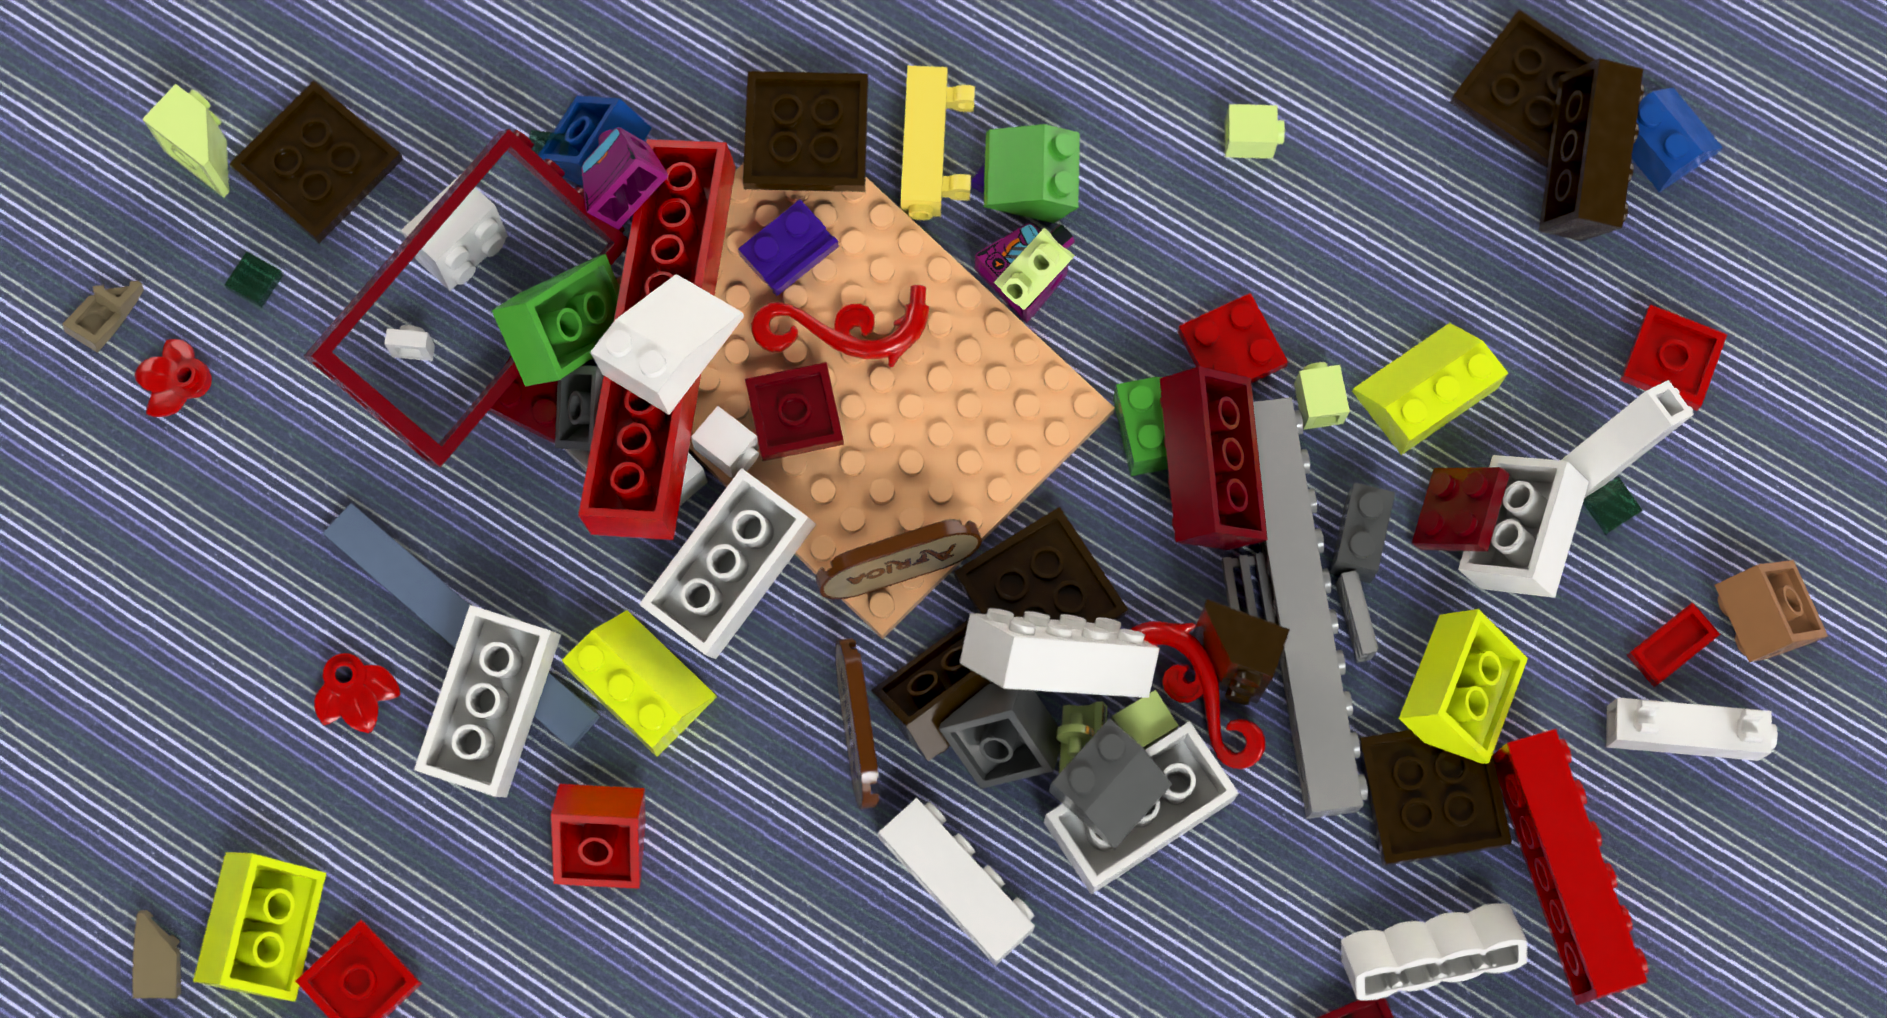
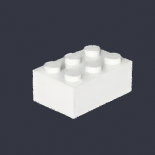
[1458,455,1589,598]

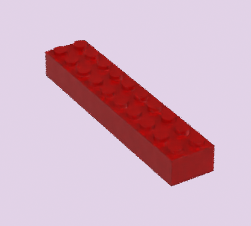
[578,139,736,540]

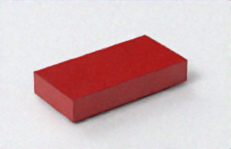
[1626,602,1720,687]

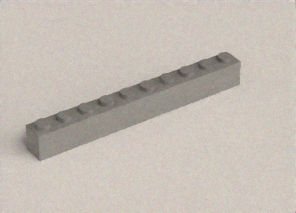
[1253,397,1368,819]

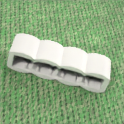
[1341,903,1527,1000]

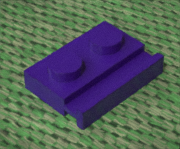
[738,199,839,297]

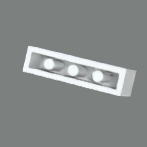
[878,798,1035,966]

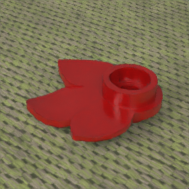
[134,339,212,417]
[314,653,401,733]

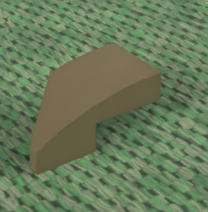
[62,281,144,353]
[132,910,181,999]

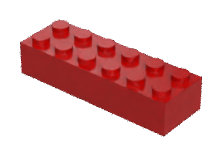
[1493,728,1648,1006]

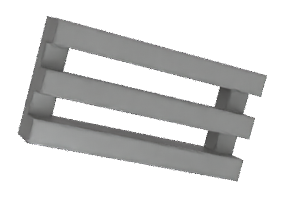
[1221,553,1276,624]
[1335,570,1379,663]

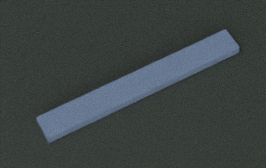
[322,503,600,749]

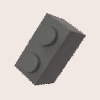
[1329,482,1395,583]

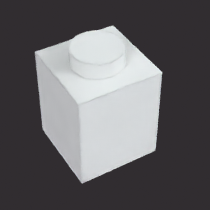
[691,406,759,479]

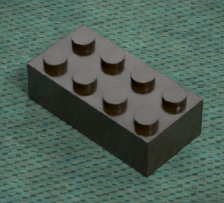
[1539,58,1644,241]

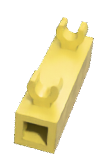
[901,66,975,220]

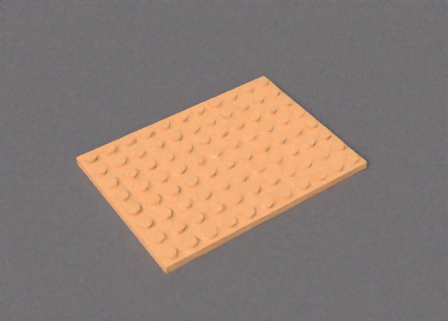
[593,163,1115,639]

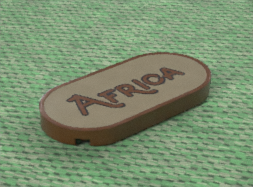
[815,519,982,599]
[835,638,879,809]

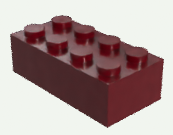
[1159,366,1268,550]

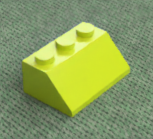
[1352,323,1508,455]
[1399,609,1528,764]
[561,610,717,757]
[193,852,326,1002]

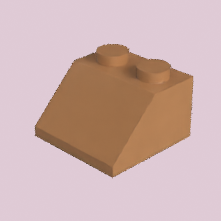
[1715,560,1828,662]

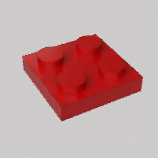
[1177,293,1288,383]
[1620,304,1728,411]
[295,919,422,1018]

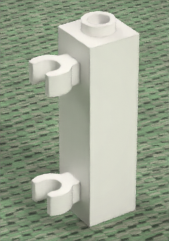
[1562,380,1694,498]
[1606,698,1777,761]

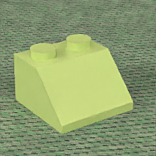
[142,84,229,197]

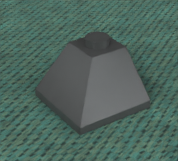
[555,366,604,451]

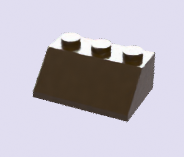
[1192,599,1290,705]
[871,619,993,761]

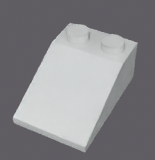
[590,274,744,414]

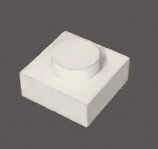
[384,325,435,361]

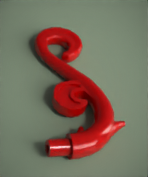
[751,285,930,367]
[1129,621,1266,769]

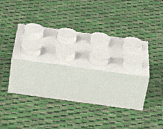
[639,468,816,659]
[414,605,561,798]
[960,608,1159,698]
[1044,721,1239,895]

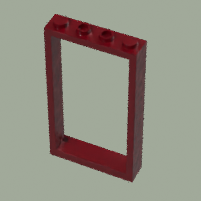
[303,129,629,468]

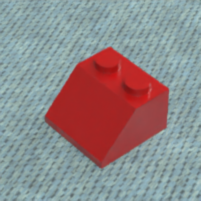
[551,784,646,889]

